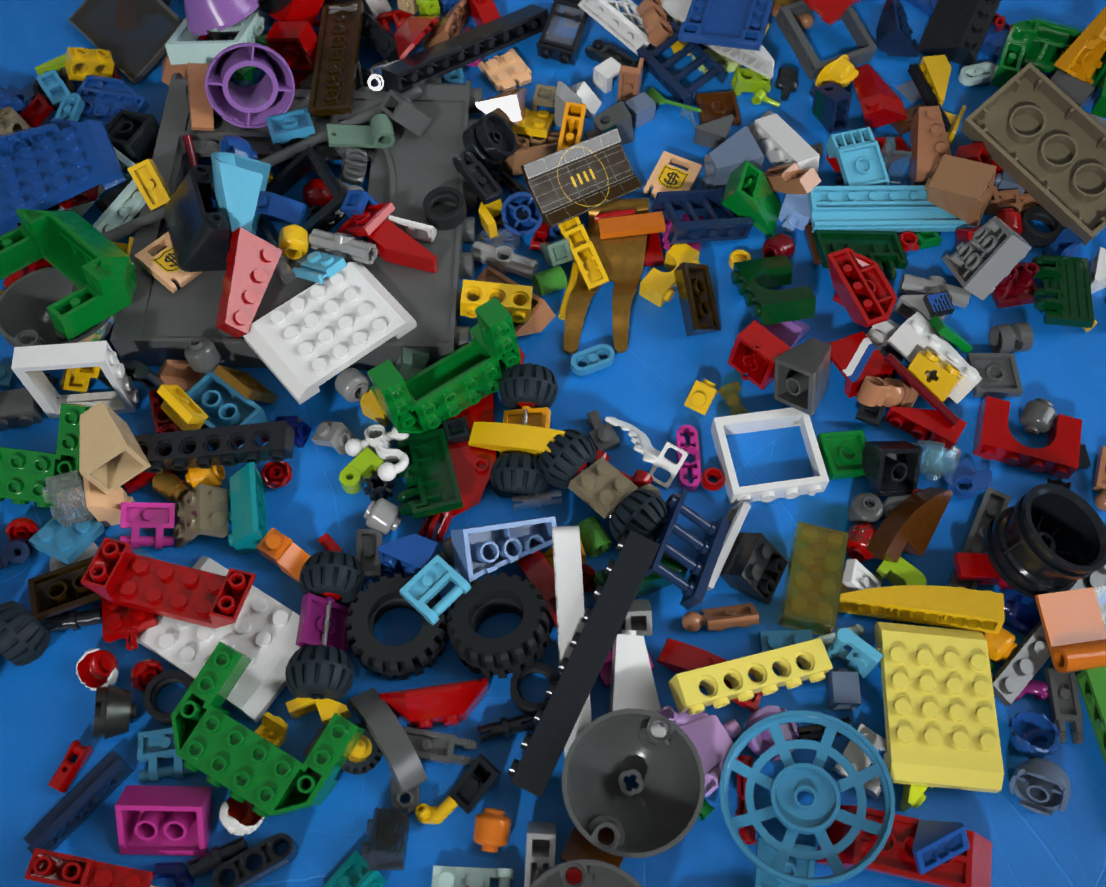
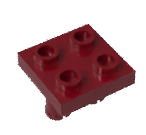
[991,262,1039,309]

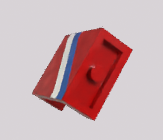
[828,331,893,398]

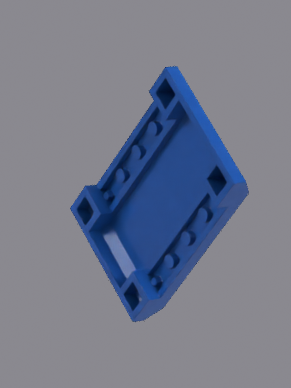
[678,0,774,51]
[0,120,126,236]

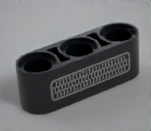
[212,833,298,887]

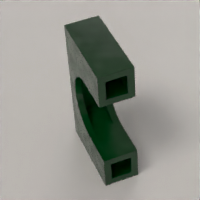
[731,255,816,326]

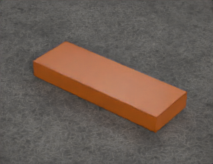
[598,211,666,239]

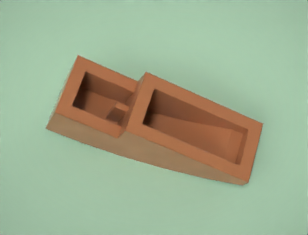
[187,63,214,131]
[764,162,821,195]

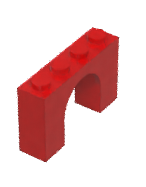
[972,396,1082,479]

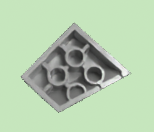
[941,216,1032,300]

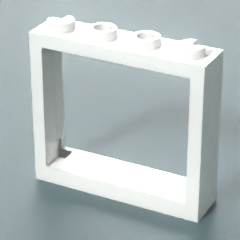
[11,341,140,418]
[710,407,829,505]

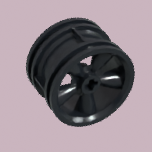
[984,483,1106,599]

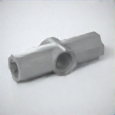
[308,229,378,265]
[471,241,538,279]
[899,273,971,308]

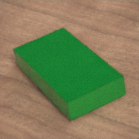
[930,315,973,354]

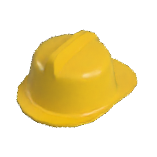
[815,54,859,88]

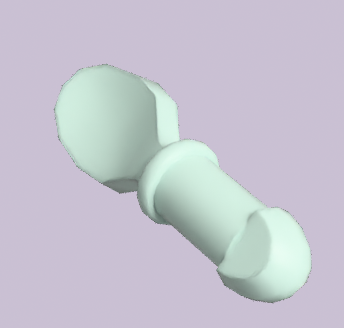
[813,624,864,646]

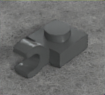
[586,410,620,452]

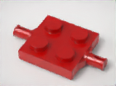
[102,598,159,650]

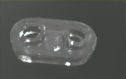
[477,229,520,252]

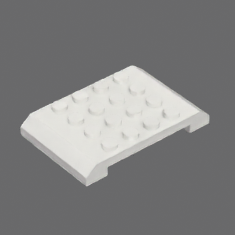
[243,262,417,404]
[137,556,302,723]

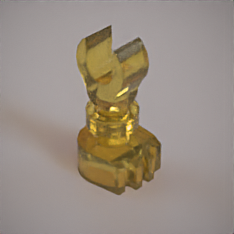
[719,381,749,415]

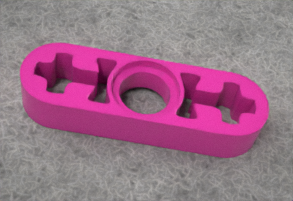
[675,425,701,492]

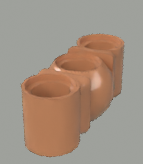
[636,0,673,47]
[856,376,919,408]

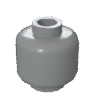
[335,368,370,402]
[363,498,402,535]

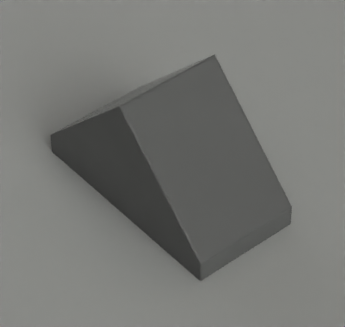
[693,115,734,149]

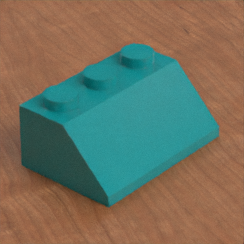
[226,462,268,555]

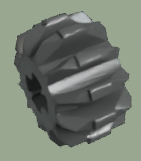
[340,147,368,185]

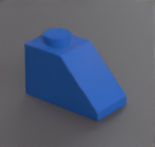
[255,191,307,226]

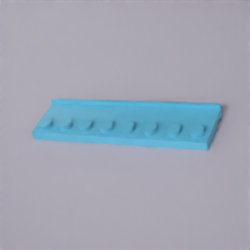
[807,185,980,233]

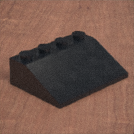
[919,0,1001,66]

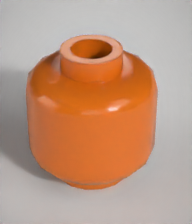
[473,808,512,852]

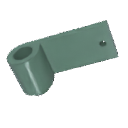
[326,114,395,148]

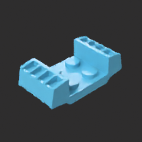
[826,127,890,186]

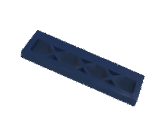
[23,751,134,854]

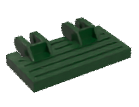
[813,230,908,280]
[1032,254,1094,328]
[390,428,463,520]

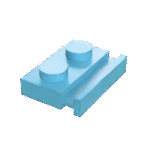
[292,251,347,284]

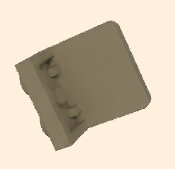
[173,483,228,548]

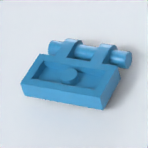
[137,727,195,783]

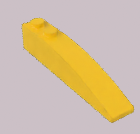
[837,585,1005,634]

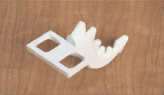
[605,417,689,489]

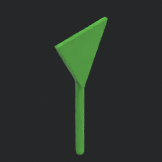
[646,87,701,113]

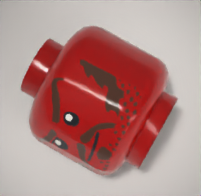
[844,523,876,562]

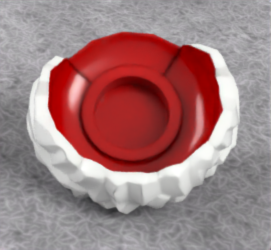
[76,648,119,691]
[219,796,264,836]

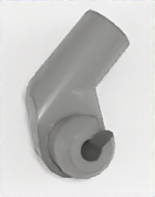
[882,495,910,518]

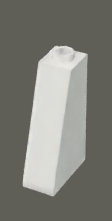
[609,630,666,738]

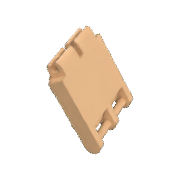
[478,48,532,92]

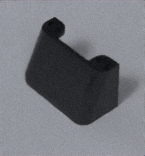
[165,165,230,272]

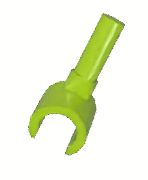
[751,89,781,108]

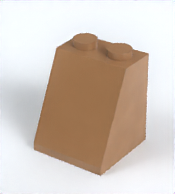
[925,154,996,227]

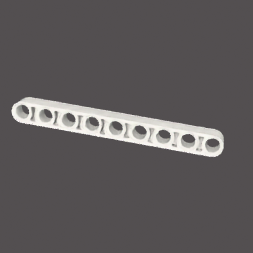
[552,526,592,758]

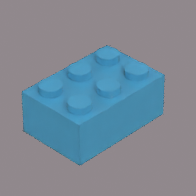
[186,371,268,448]

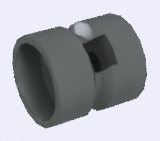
[989,322,1034,353]

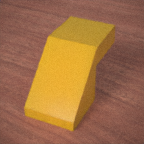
[478,199,502,239]
[60,366,100,392]
[285,698,352,726]

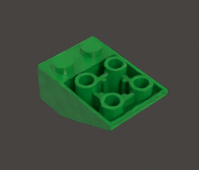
[721,160,781,237]

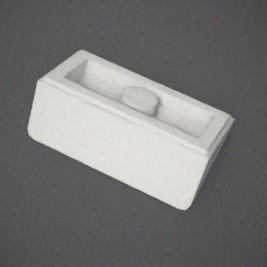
[388,215,437,243]

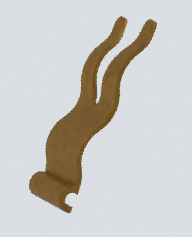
[563,198,649,354]

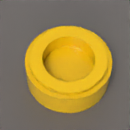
[728,249,751,270]

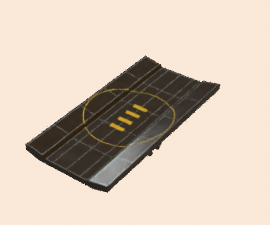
[521,128,643,229]

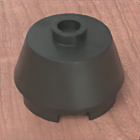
[93,684,136,740]

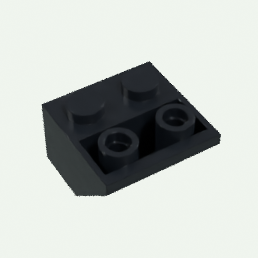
[720,532,788,604]

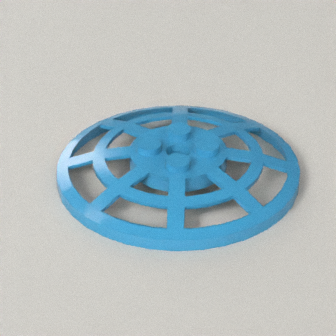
[719,710,895,886]

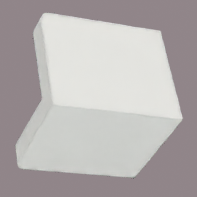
[593,57,621,94]

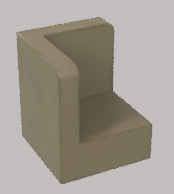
[533,84,557,112]

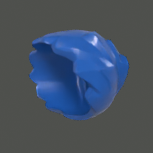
[1009,710,1060,759]

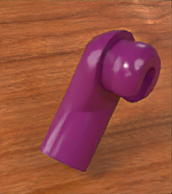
[1014,680,1049,702]

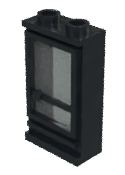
[536,0,592,65]

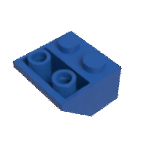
[377,533,440,578]

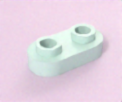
[958,62,995,86]

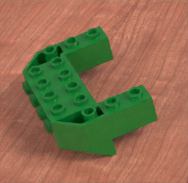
[990,16,1106,118]
[0,209,137,341]
[367,297,521,433]
[0,403,92,508]
[171,642,365,818]

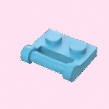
[399,554,471,625]
[825,628,884,679]

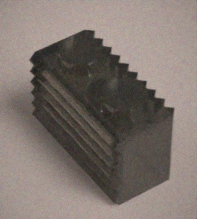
[363,807,410,870]

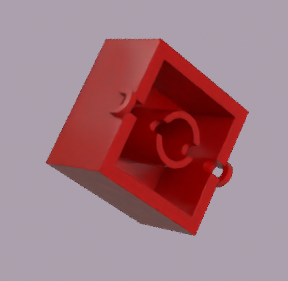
[265,21,318,71]
[727,320,791,390]

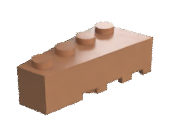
[909,106,952,185]

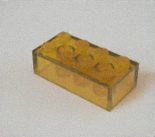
[777,521,849,636]

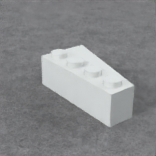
[752,113,820,174]
[887,311,982,404]

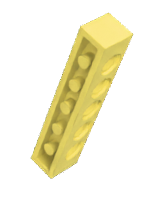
[668,638,833,715]

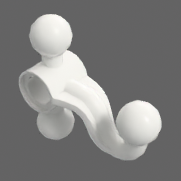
[345,424,410,481]

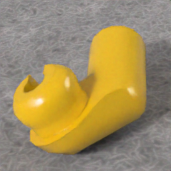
[415,796,458,824]

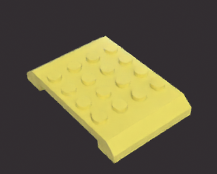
[874,622,1004,793]

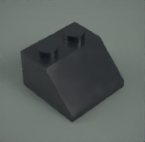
[106,110,160,163]
[861,441,923,496]

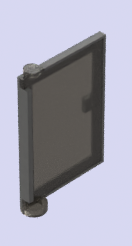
[68,0,183,85]

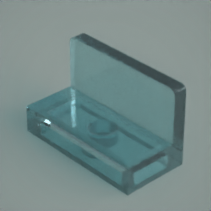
[881,137,912,183]

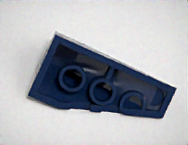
[876,0,920,57]

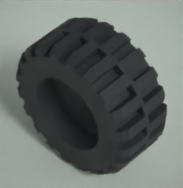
[345,573,449,680]
[447,573,551,679]

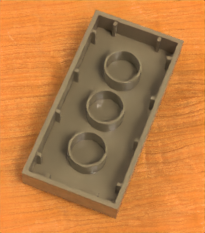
[961,62,1106,246]

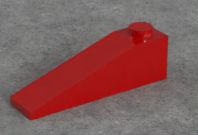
[852,64,907,129]

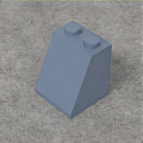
[702,126,764,189]

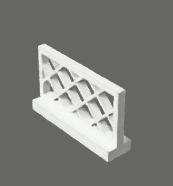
[578,0,650,55]

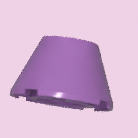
[184,0,262,36]
[205,42,295,128]

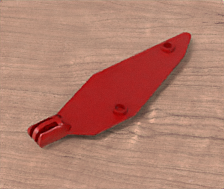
[418,393,496,543]

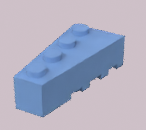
[451,516,557,582]

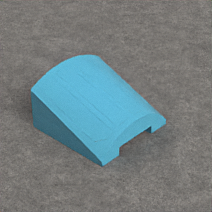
[211,152,271,252]

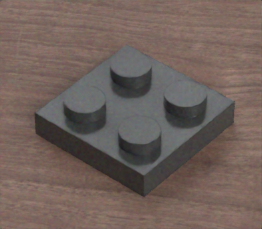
[965,353,1023,397]

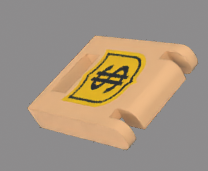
[643,151,702,198]
[134,232,203,293]

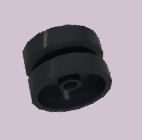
[462,112,517,170]

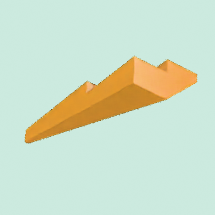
[1054,6,1106,85]

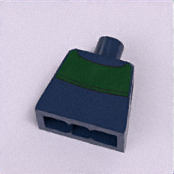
[809,82,852,133]

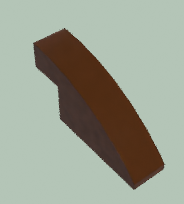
[866,487,954,563]

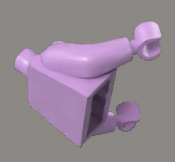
[656,706,742,797]

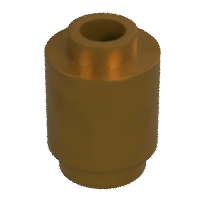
[152,470,191,503]

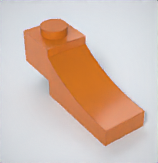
[256,527,311,583]

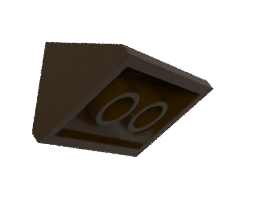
[674,262,721,337]
[28,556,103,621]

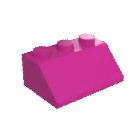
[115,785,213,856]

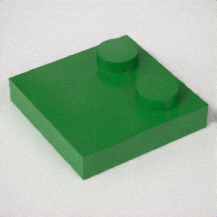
[817,430,867,480]

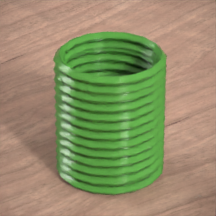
[532,265,567,297]
[577,516,613,557]

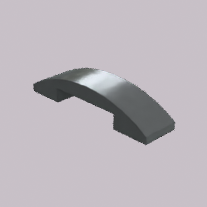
[349,688,427,794]

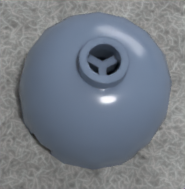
[1009,758,1071,815]

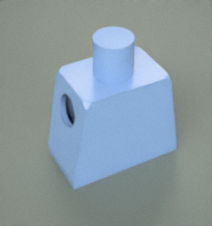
[778,194,812,232]

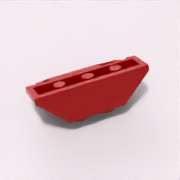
[827,248,898,327]
[379,678,489,730]

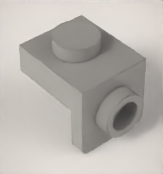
[311,421,355,455]

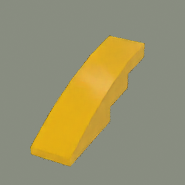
[557,216,609,290]
[468,422,565,456]

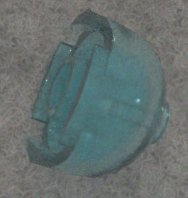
[912,441,962,482]

